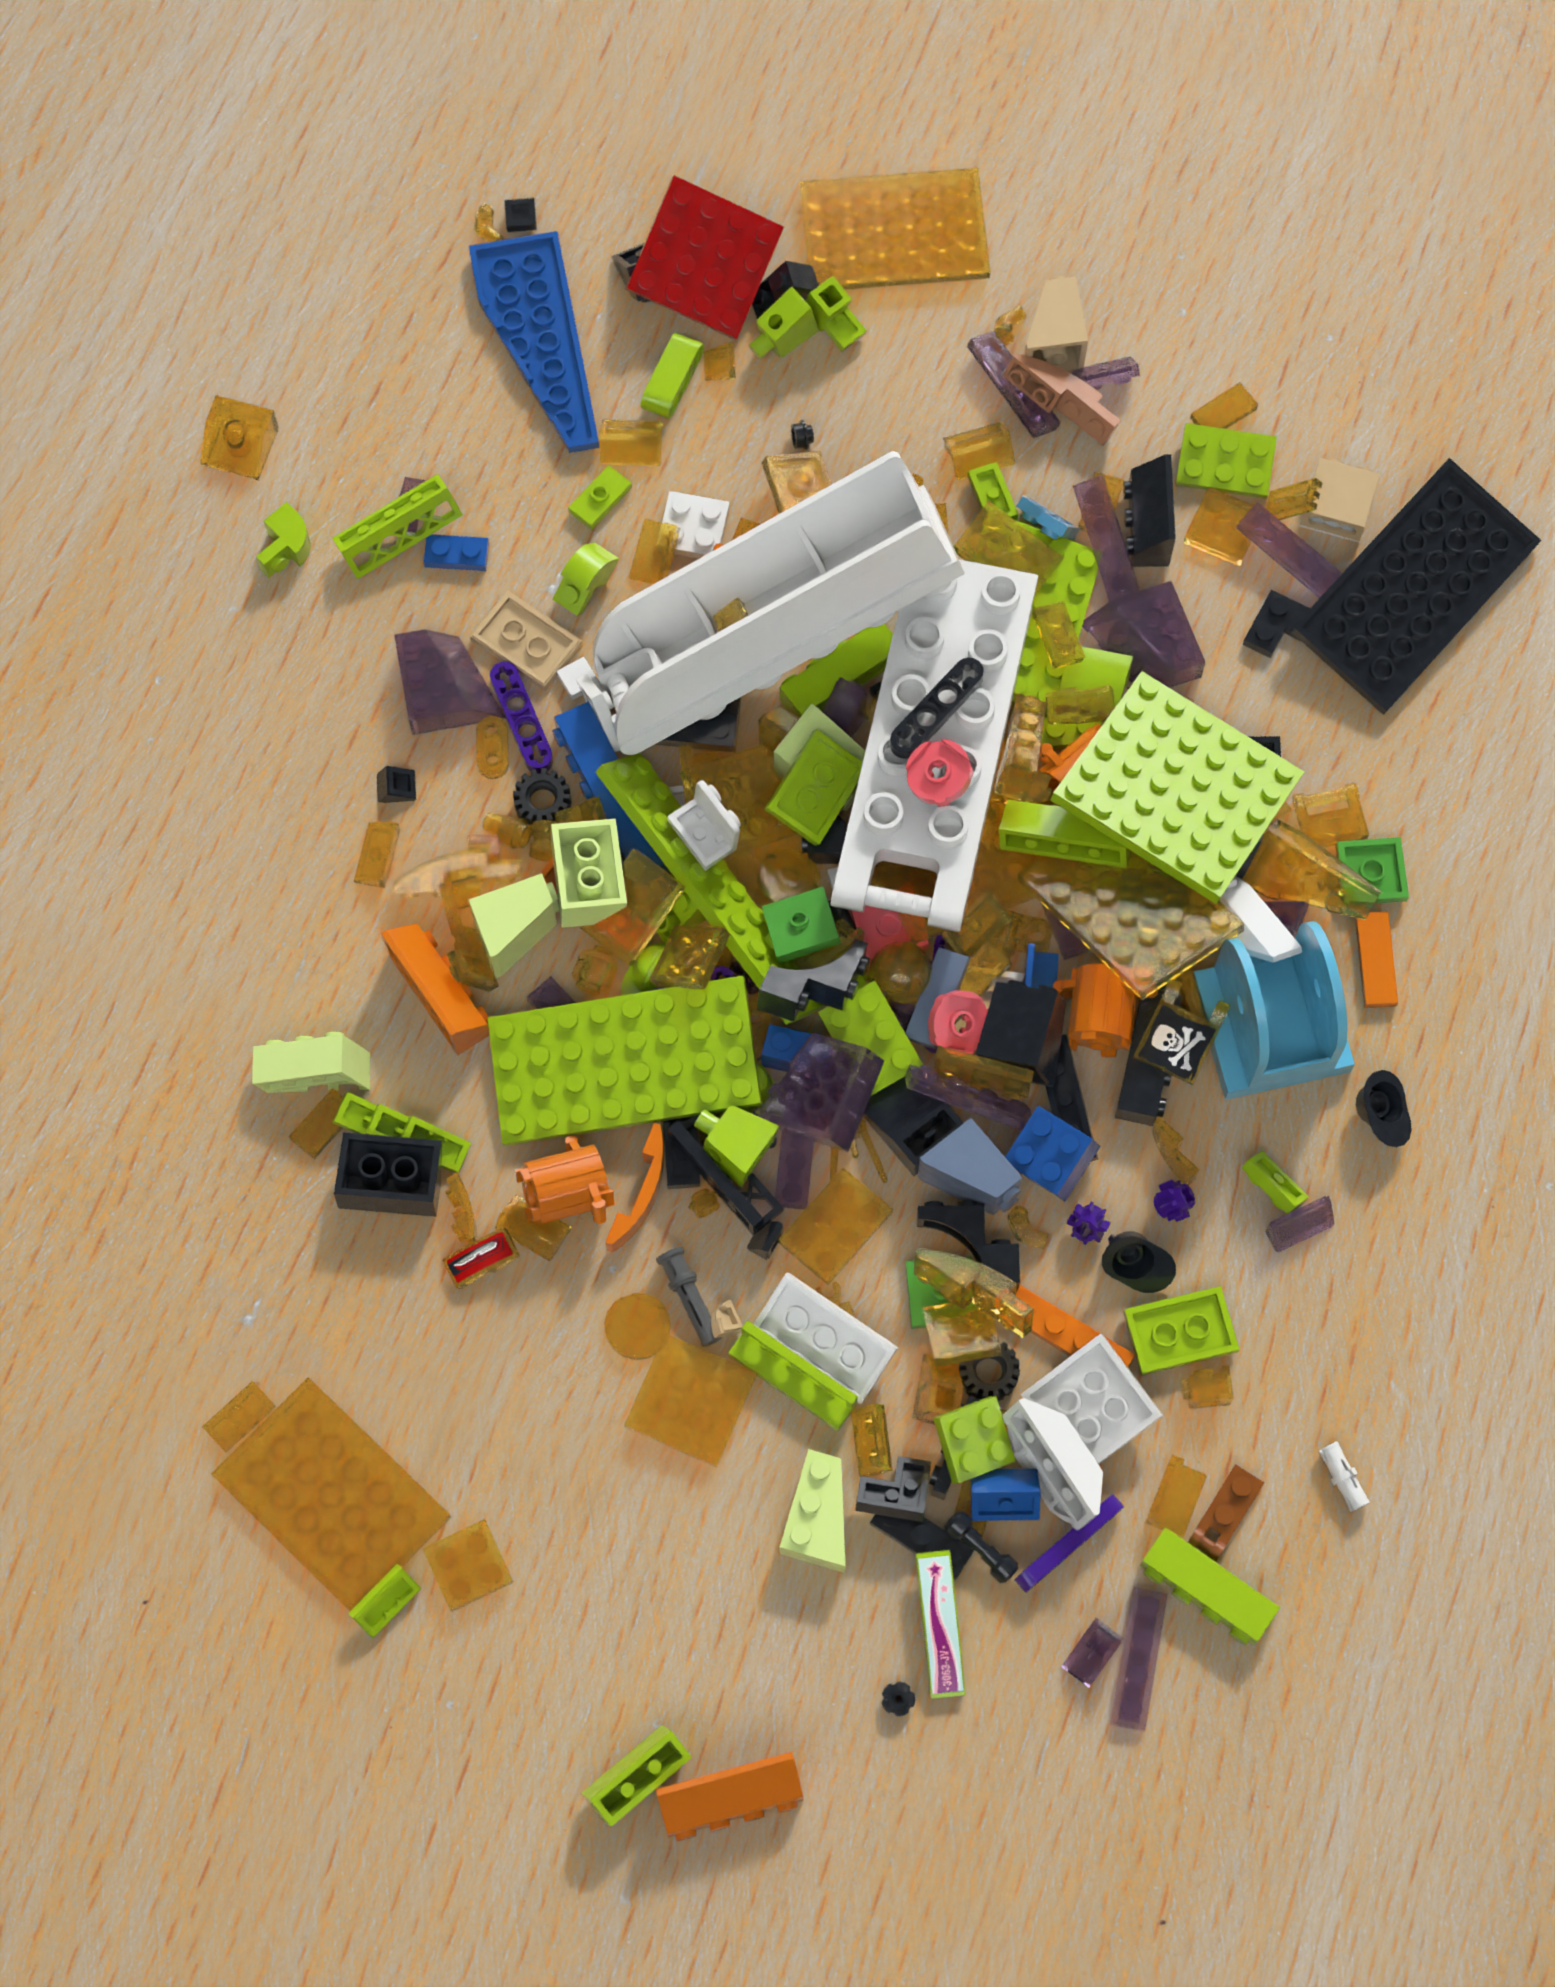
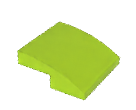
[1057,644,1133,716]

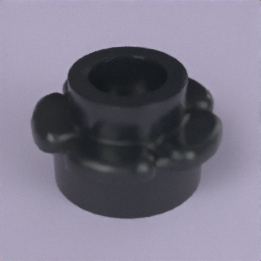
[791,420,814,450]
[882,1681,916,1716]

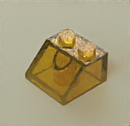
[200,395,279,480]

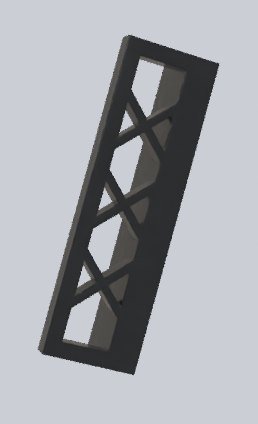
[668,1115,784,1236]

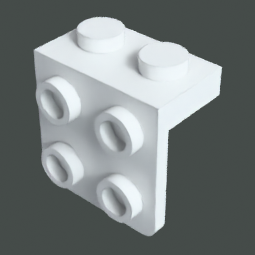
[667,780,741,871]

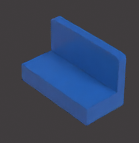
[1024,943,1059,988]
[970,1468,1041,1521]

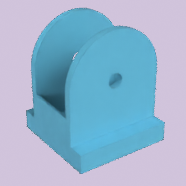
[1191,921,1355,1100]

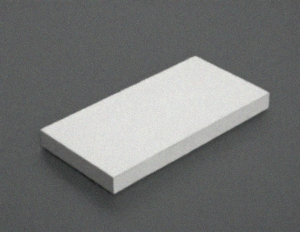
[754,1272,898,1405]

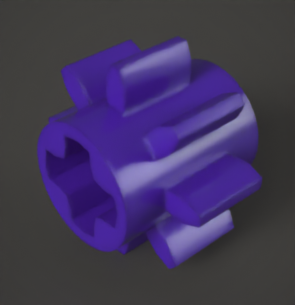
[1154,1180,1195,1222]
[1067,1201,1111,1245]

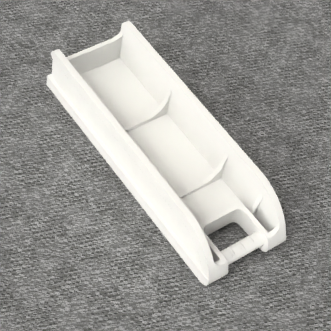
[593,451,965,755]
[831,559,1038,932]

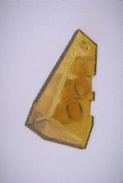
[1242,819,1382,920]

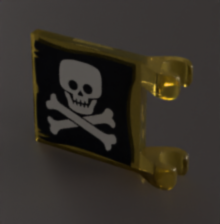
[1133,979,1230,1085]

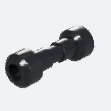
[944,1511,1018,1583]

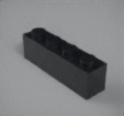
[1115,990,1186,1126]

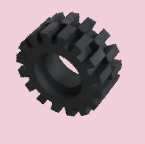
[513,768,572,831]
[958,1338,1020,1402]

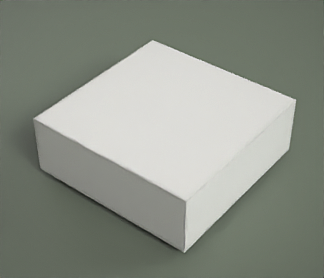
[557,657,599,700]

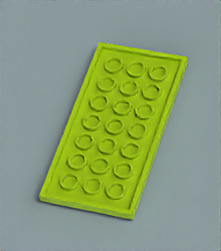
[487,976,762,1146]

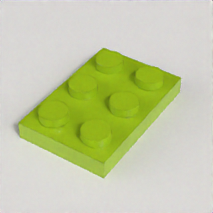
[1175,423,1277,499]
[764,729,863,846]
[818,980,924,1099]
[1123,1286,1240,1376]

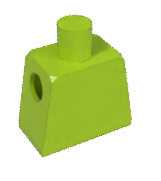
[749,287,818,359]
[694,1106,779,1187]

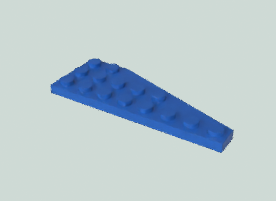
[469,231,600,453]

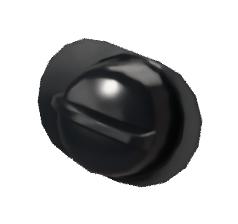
[1356,1070,1412,1148]
[1101,1231,1176,1293]

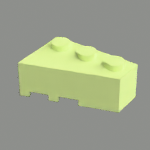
[252,1032,370,1093]
[779,1449,846,1573]

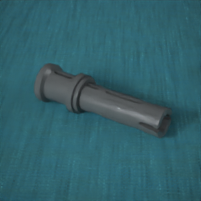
[656,1246,722,1347]

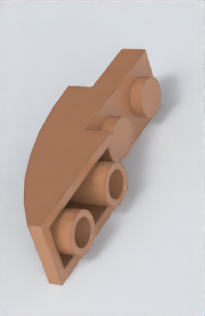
[1002,353,1121,446]

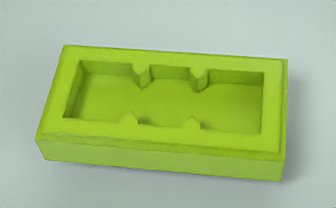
[568,465,632,530]
[348,1564,422,1638]

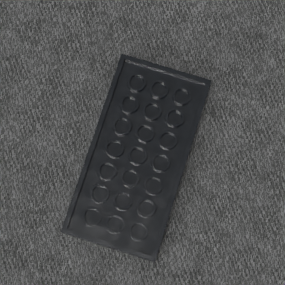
[1290,458,1542,715]

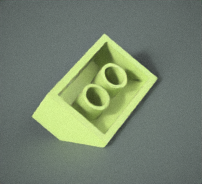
[551,819,627,928]

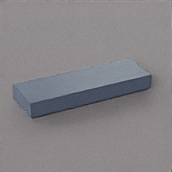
[906,947,971,1049]

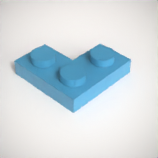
[1016,496,1080,540]

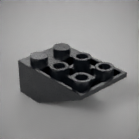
[851,1072,964,1176]

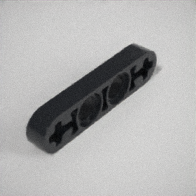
[890,657,984,759]

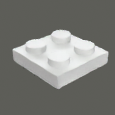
[657,491,730,559]

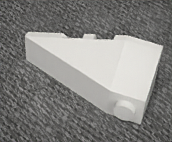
[1181,876,1302,963]

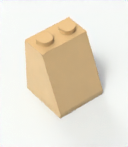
[1025,276,1088,373]

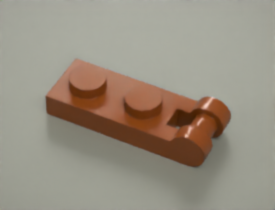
[1188,1464,1265,1562]

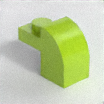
[806,276,867,352]
[256,502,311,578]
[552,542,619,616]

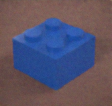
[1005,1105,1101,1202]

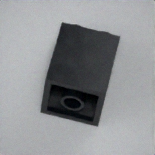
[975,980,1066,1087]

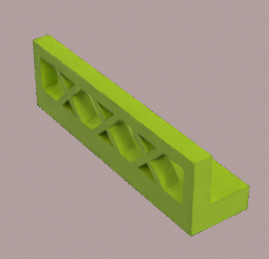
[332,474,463,579]
[728,1320,858,1431]

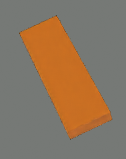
[1355,911,1398,1008]

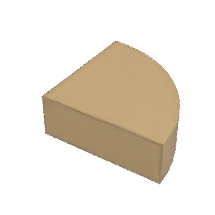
[711,1300,742,1338]

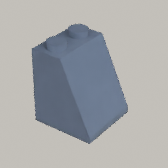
[917,1118,1023,1215]

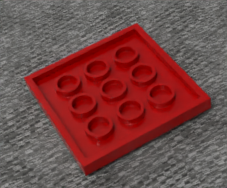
[625,175,784,340]

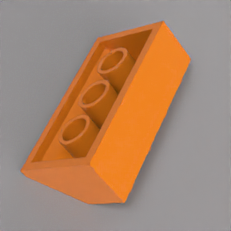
[381,924,489,1055]
[655,1752,803,1841]

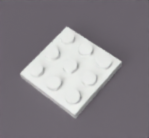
[1021,1334,1163,1465]

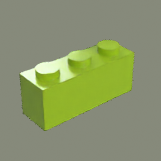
[581,1725,692,1827]

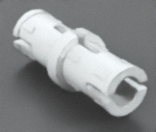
[1318,1441,1370,1512]

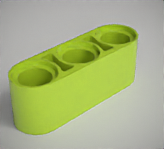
[640,333,704,419]

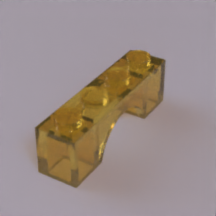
[994,694,1047,802]

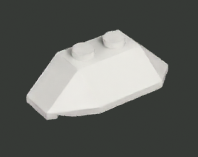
[1002,1398,1103,1531]

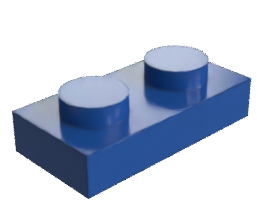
[424,534,489,571]

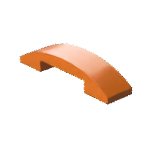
[605,1123,664,1253]

